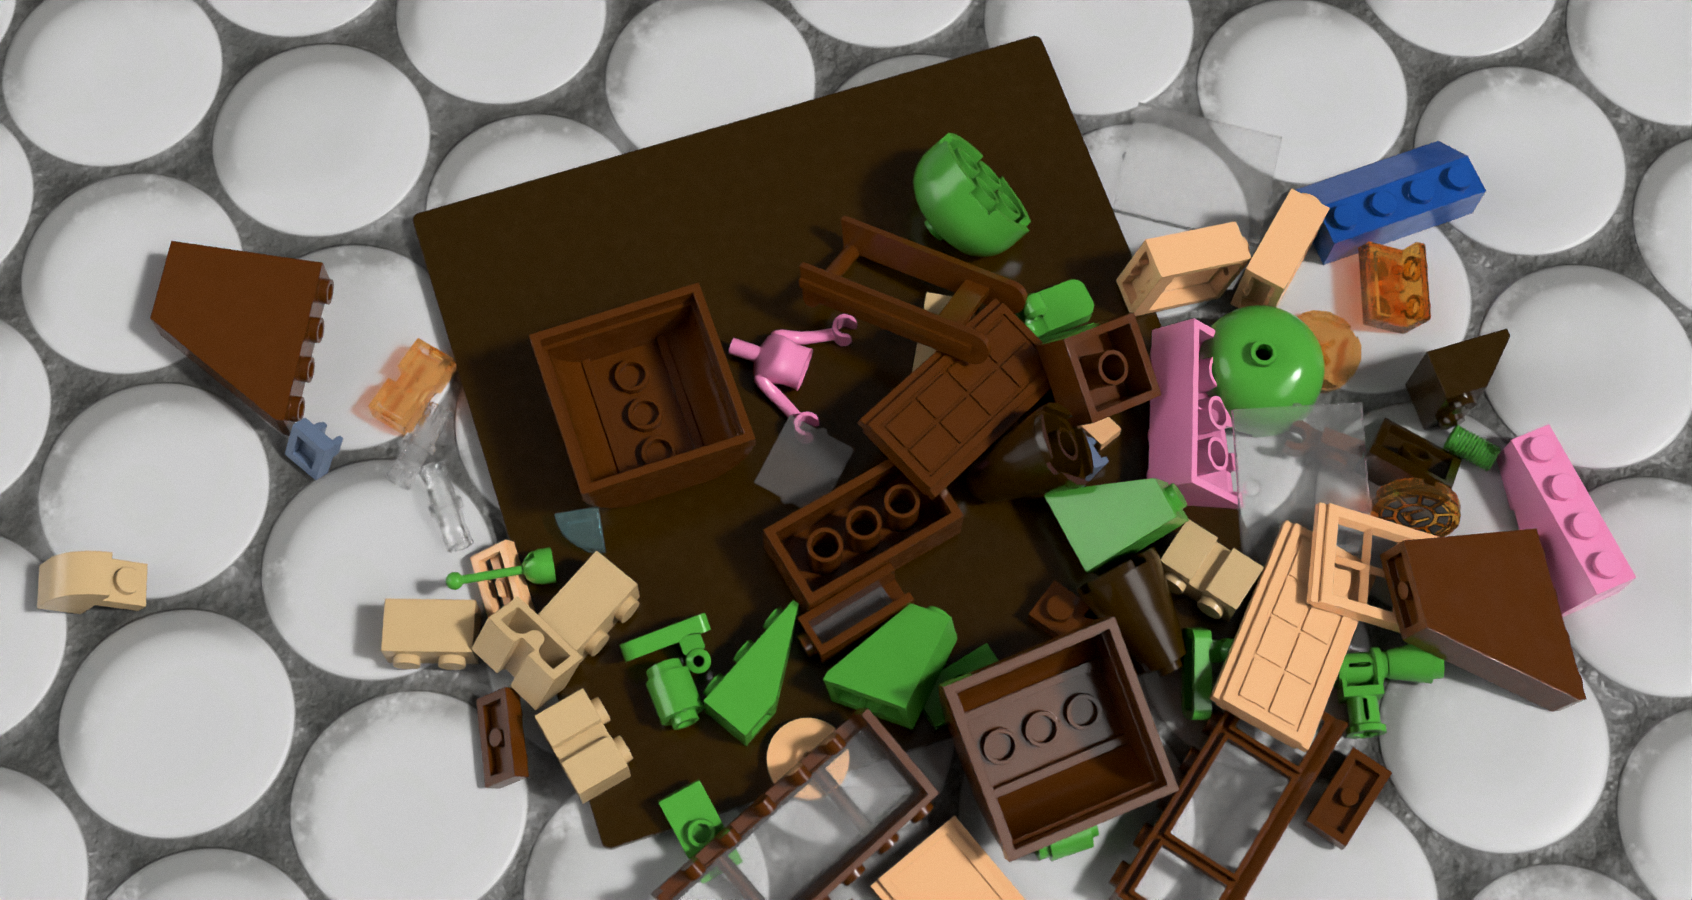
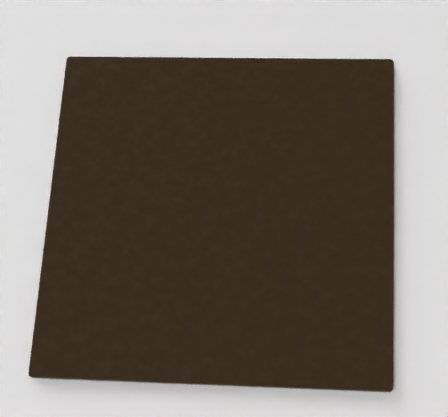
[413,36,1263,850]

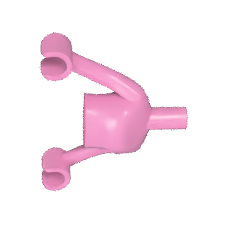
[729,314,857,444]

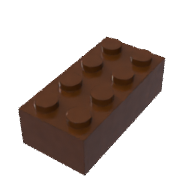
[763,459,964,613]

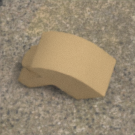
[37,551,148,614]

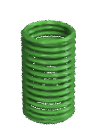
[1443,424,1501,472]

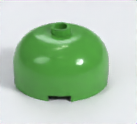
[913,133,1031,257]
[1199,305,1325,437]

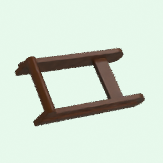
[799,215,1028,364]

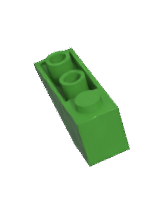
[703,600,799,746]

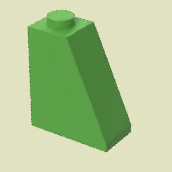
[1044,478,1189,575]
[823,603,958,729]

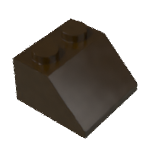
[1405,329,1510,430]

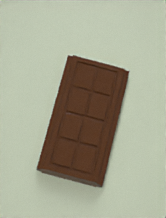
[858,298,1051,500]

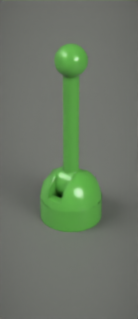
[445,547,556,590]

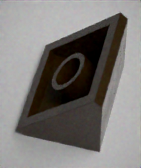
[1355,417,1462,513]

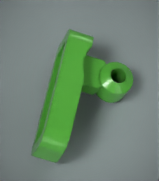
[1015,279,1094,339]
[619,613,711,674]
[1181,627,1234,720]

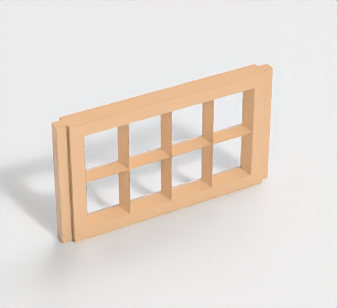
[1306,502,1438,633]

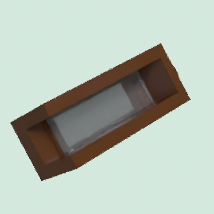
[795,563,914,666]

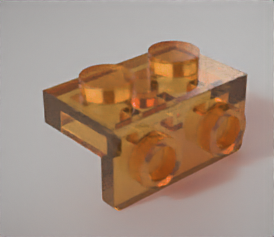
[1358,241,1431,334]

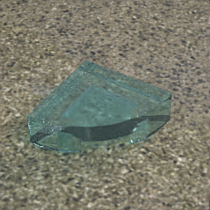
[555,507,606,553]

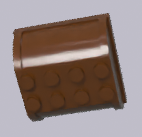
[529,282,756,508]
[939,615,1179,862]

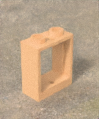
[1231,188,1330,308]
[1116,221,1252,316]

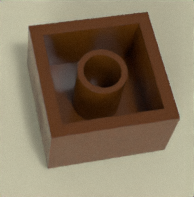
[1037,312,1162,427]

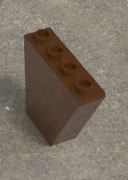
[150,241,334,436]
[1379,528,1586,712]

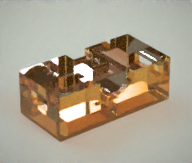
[368,338,457,438]

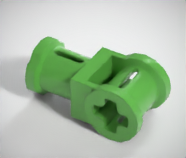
[1334,647,1387,739]

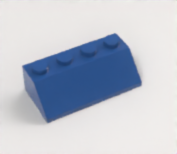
[1296,141,1486,265]

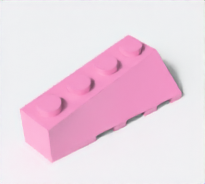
[1147,318,1243,509]
[1497,424,1636,617]

